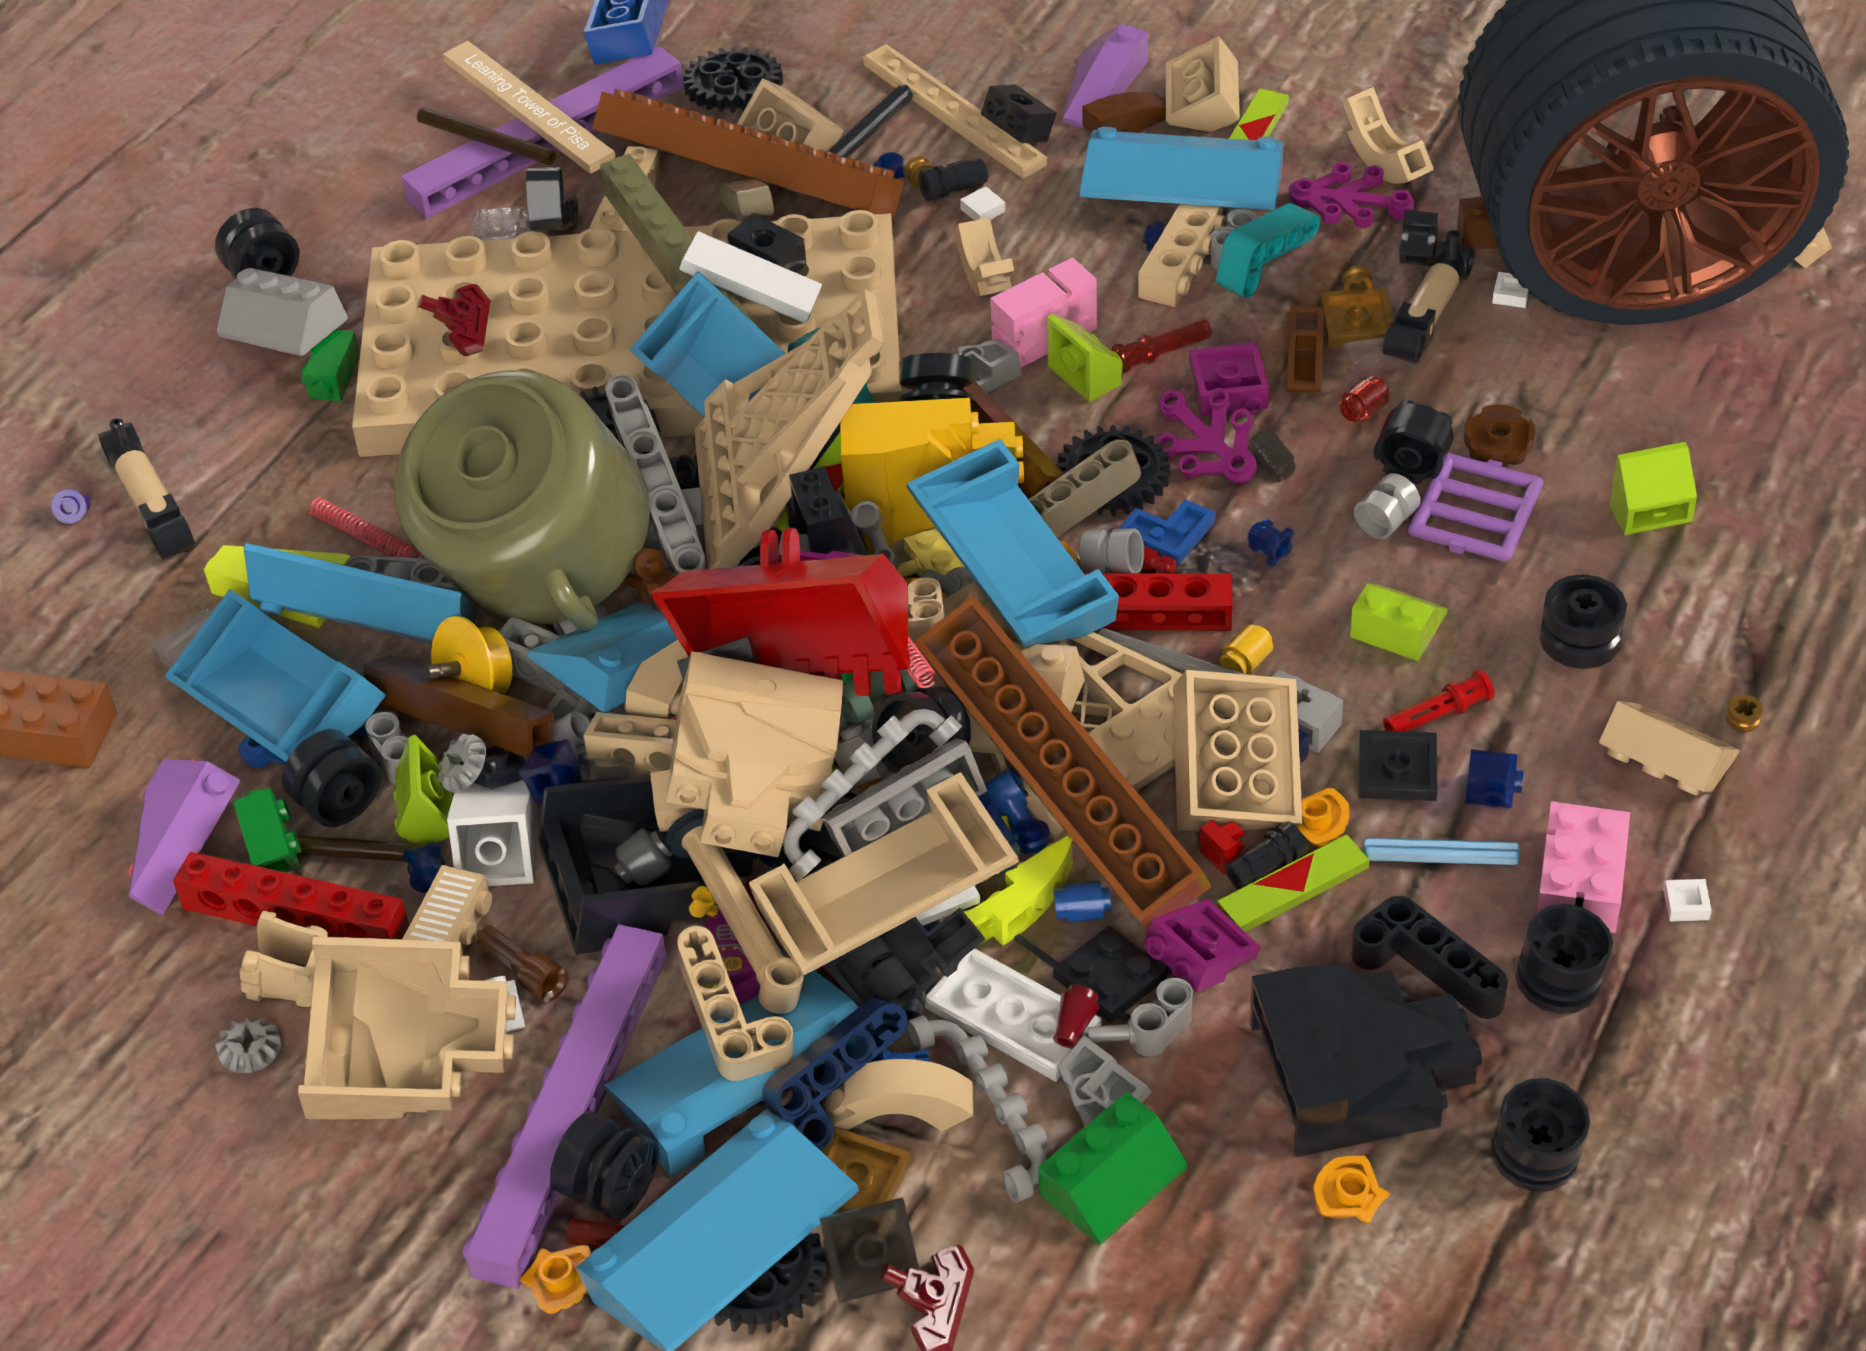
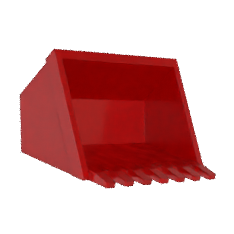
[651,528,910,696]

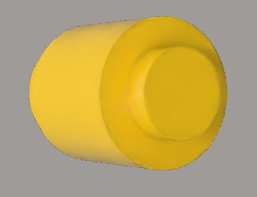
[1220,624,1273,675]

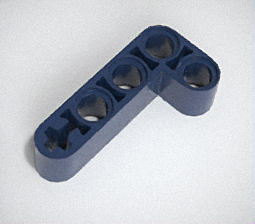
[762,998,907,1150]

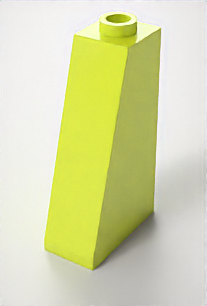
[204,545,351,628]

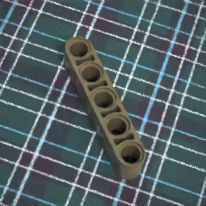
[719,177,774,221]
[1028,440,1141,537]

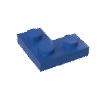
[1118,499,1215,566]

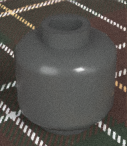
[614,829,674,887]

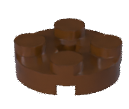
[1464,405,1535,465]

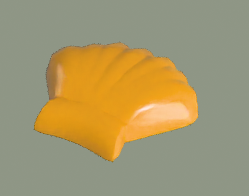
[1296,788,1349,847]
[1313,1156,1390,1224]
[520,1245,592,1314]

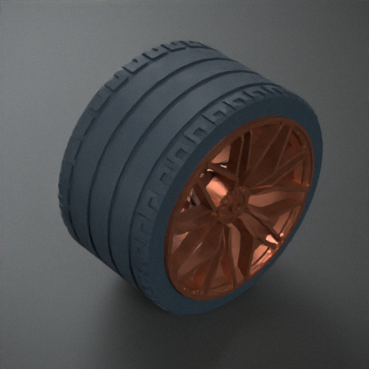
[1458,0,1849,325]

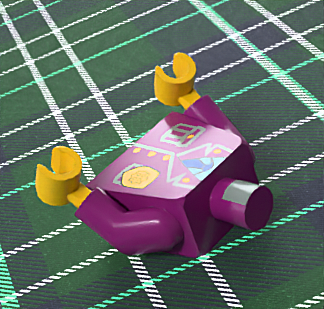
[689,886,790,1005]

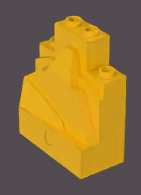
[840,398,1024,555]

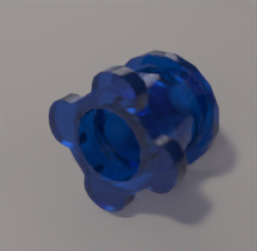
[1247,519,1294,567]
[403,842,445,893]

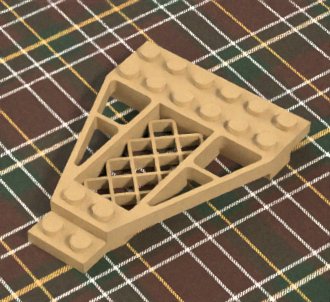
[694,289,884,569]
[943,581,1182,843]

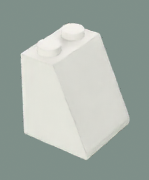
[447,777,538,886]

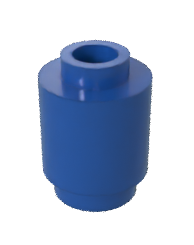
[1053,880,1111,923]

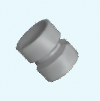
[1354,473,1420,540]
[1079,528,1144,574]

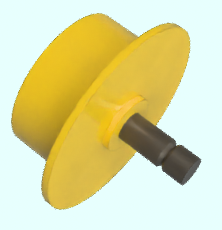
[422,616,512,695]

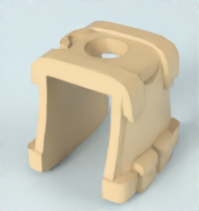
[240,910,328,1007]

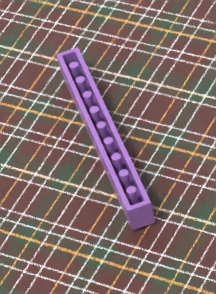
[401,46,684,219]
[463,924,667,1289]

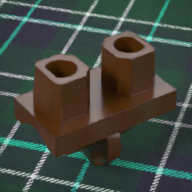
[624,548,678,611]

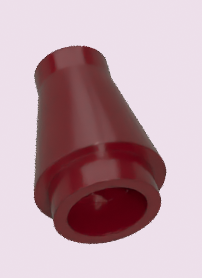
[1053,984,1099,1048]

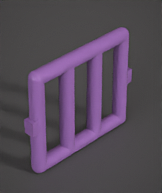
[1408,453,1544,562]

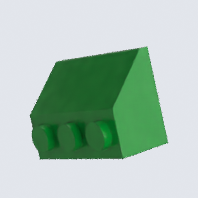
[1038,1091,1188,1246]

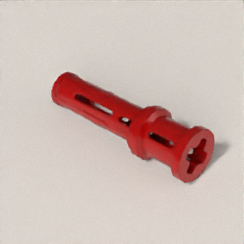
[1383,669,1495,732]

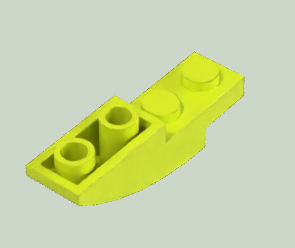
[963,836,1073,946]

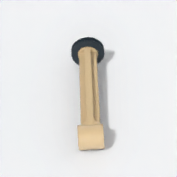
[666,809,804,1014]

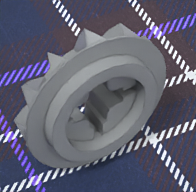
[437,734,486,793]
[215,1015,281,1073]

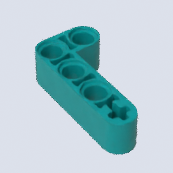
[1216,203,1320,299]

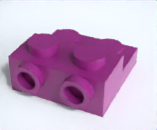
[1189,342,1269,418]
[1144,899,1261,992]

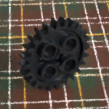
[683,47,783,113]
[1056,425,1170,516]
[714,1232,827,1335]

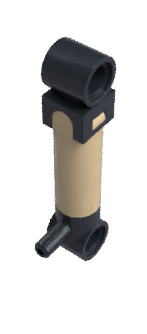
[1383,230,1476,363]
[98,418,196,560]

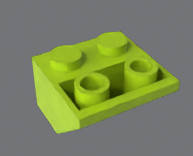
[1609,442,1697,535]

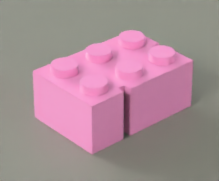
[990,258,1097,367]
[1536,801,1630,934]

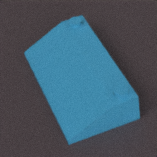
[1079,127,1284,210]
[629,271,786,418]
[907,439,1119,647]
[244,543,478,644]
[164,589,386,762]
[528,602,678,713]
[604,970,868,1178]
[576,1110,859,1351]

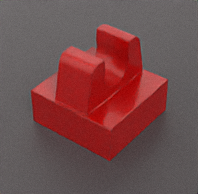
[1199,820,1244,875]

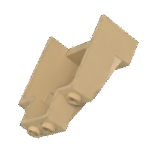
[665,651,843,857]
[298,937,516,1119]

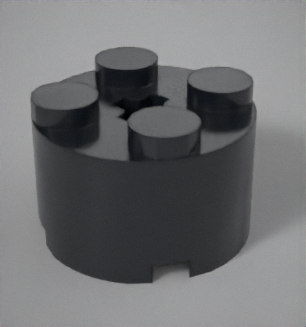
[1374,400,1454,484]

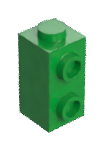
[301,330,360,401]
[233,788,301,873]

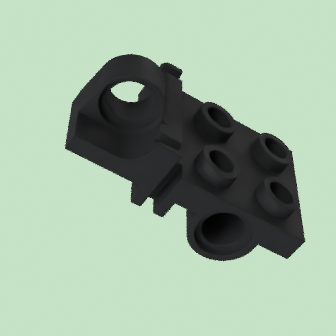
[825,908,985,1017]

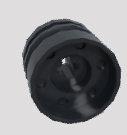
[899,353,973,412]
[1515,904,1613,1014]
[1491,1078,1591,1191]
[550,1110,659,1221]

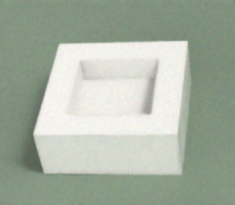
[960,186,1006,220]
[1492,272,1529,308]
[1663,879,1712,921]

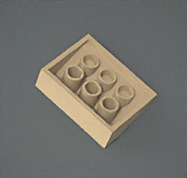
[1173,670,1302,832]

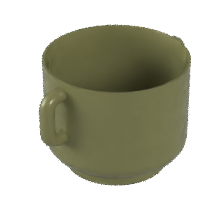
[394,370,650,632]

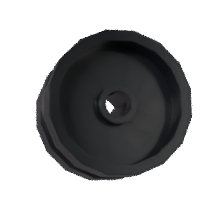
[215,207,300,279]
[1539,574,1627,669]
[872,686,971,774]
[281,729,382,827]

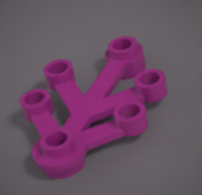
[1288,162,1414,228]
[1156,388,1257,484]

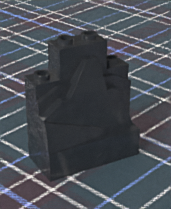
[786,466,870,556]
[538,775,758,955]
[1250,964,1482,1157]

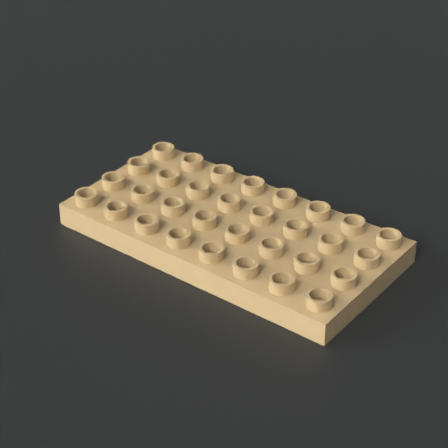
[352,210,902,457]

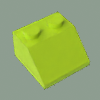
[1047,314,1123,402]
[1350,583,1448,661]
[393,735,454,845]

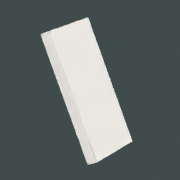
[679,231,823,323]
[924,949,1102,1082]

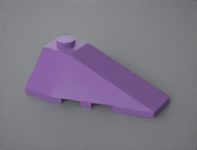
[1063,24,1148,130]
[128,759,241,916]

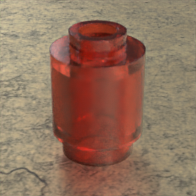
[1339,375,1390,423]

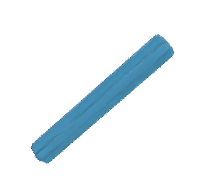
[1363,837,1520,865]

